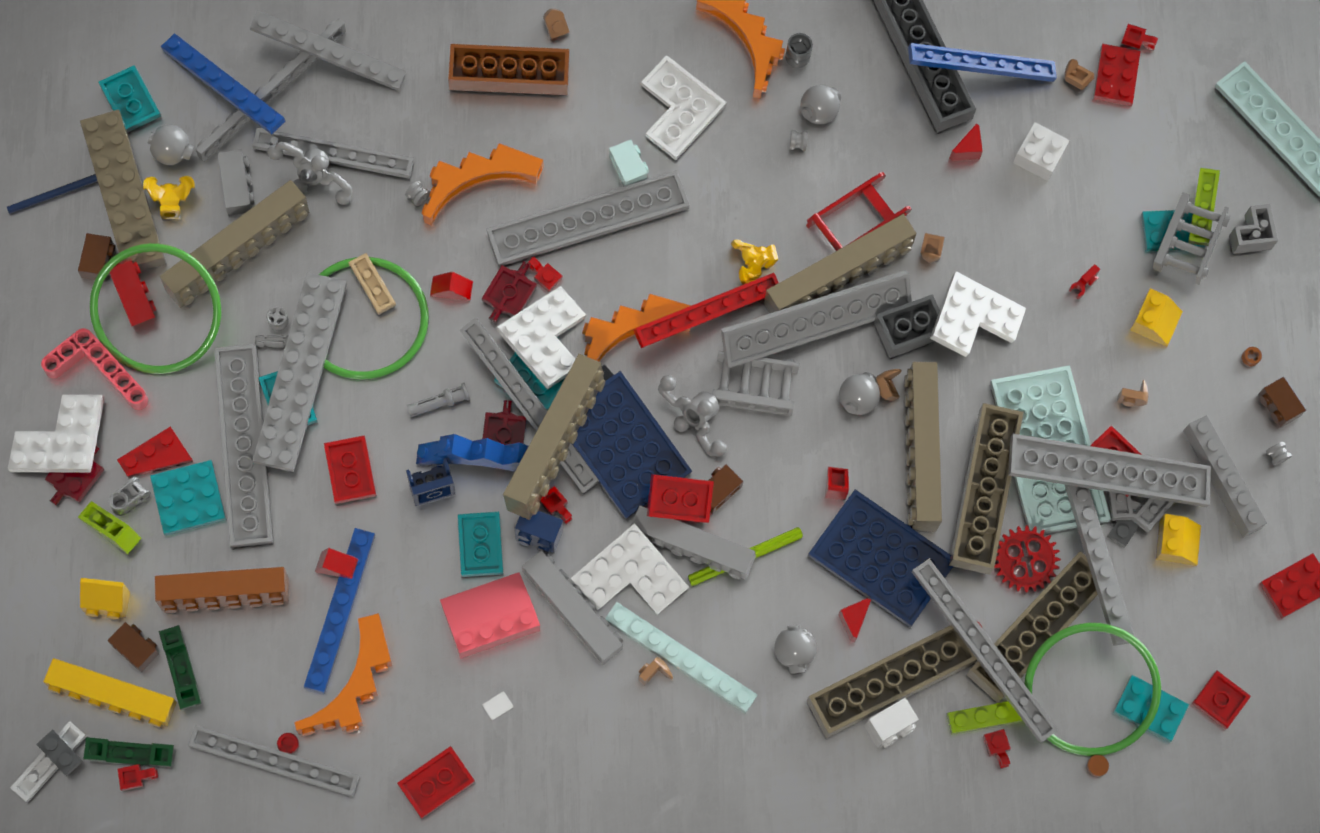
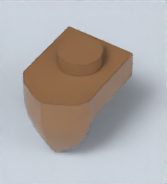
[543,9,569,39]
[1064,59,1094,90]
[920,233,945,263]
[876,369,902,401]
[1117,380,1148,407]
[638,657,673,686]

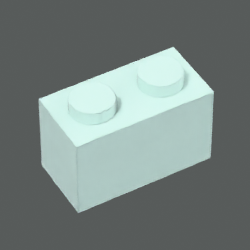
[609,140,649,187]

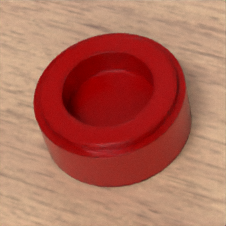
[277,733,299,755]

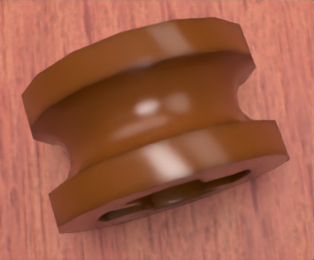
[1241,347,1262,366]

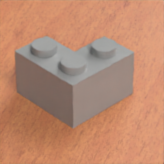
[1229,204,1278,254]

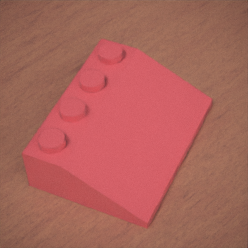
[440,572,540,659]

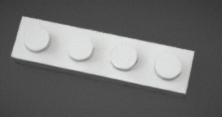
[10,721,87,803]

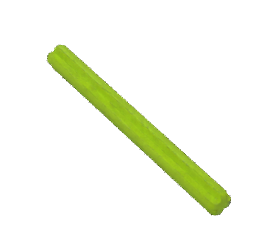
[688,527,803,586]

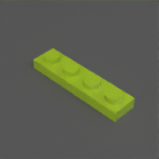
[1189,168,1220,246]
[947,701,1023,735]

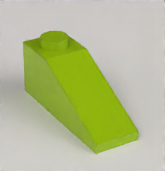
[78,501,141,554]

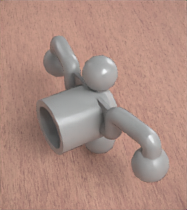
[267,142,352,205]
[658,375,727,457]

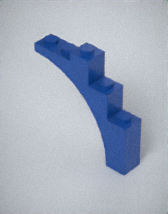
[416,434,529,472]

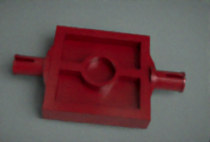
[482,261,537,323]
[482,400,527,470]
[45,446,104,506]

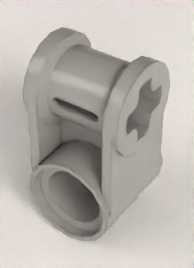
[109,477,151,516]

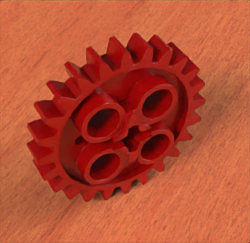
[994,525,1061,593]

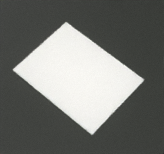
[482,691,514,720]

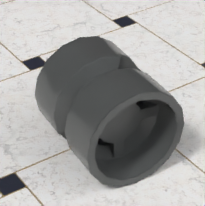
[785,33,813,68]

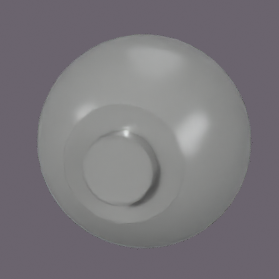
[800,85,841,125]
[147,125,195,165]
[839,372,880,415]
[774,625,817,673]

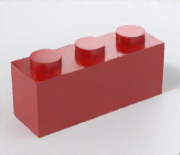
[109,258,157,326]

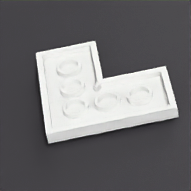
[641,55,727,160]
[930,272,1026,357]
[497,286,586,389]
[8,395,105,473]
[571,523,689,615]

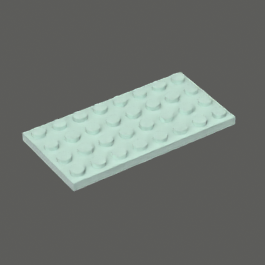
[990,365,1111,534]

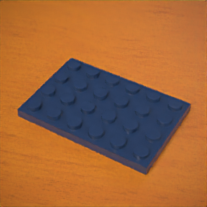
[572,371,692,519]
[808,489,954,628]

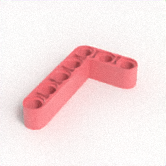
[41,328,148,410]

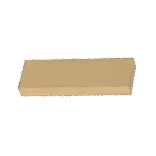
[348,253,396,315]

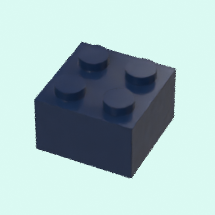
[515,511,563,554]

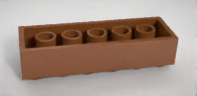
[448,44,569,95]
[155,567,289,613]

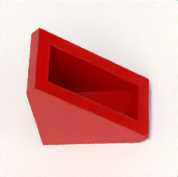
[949,123,983,161]
[430,272,473,301]
[825,467,849,500]
[315,548,358,579]
[838,598,871,643]

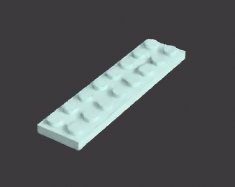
[1215,61,1320,197]

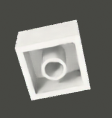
[1013,122,1070,181]
[864,698,919,749]

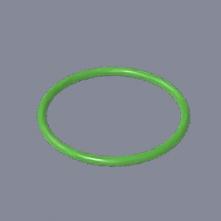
[90,243,221,374]
[318,257,429,380]
[1024,623,1161,756]

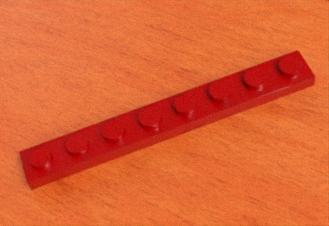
[633,273,779,348]

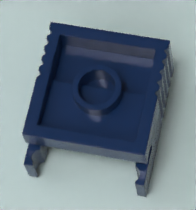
[406,458,455,506]

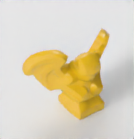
[143,176,195,219]
[731,239,778,285]

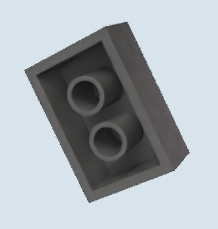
[874,294,940,358]

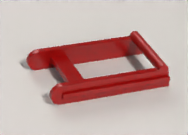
[806,172,912,251]

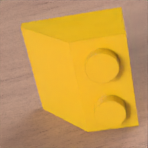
[1130,288,1183,347]
[1156,514,1201,566]
[80,578,130,619]

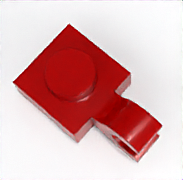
[1121,24,1158,50]
[528,257,563,292]
[1069,264,1101,299]
[540,486,572,524]
[983,729,1011,769]
[117,764,159,791]

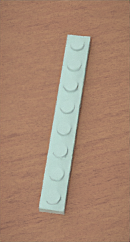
[605,602,757,714]

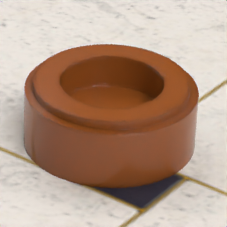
[1086,755,1109,777]

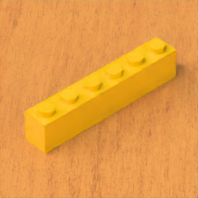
[43,658,177,727]

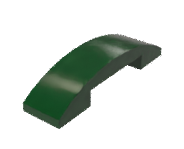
[159,625,202,710]
[83,737,174,767]

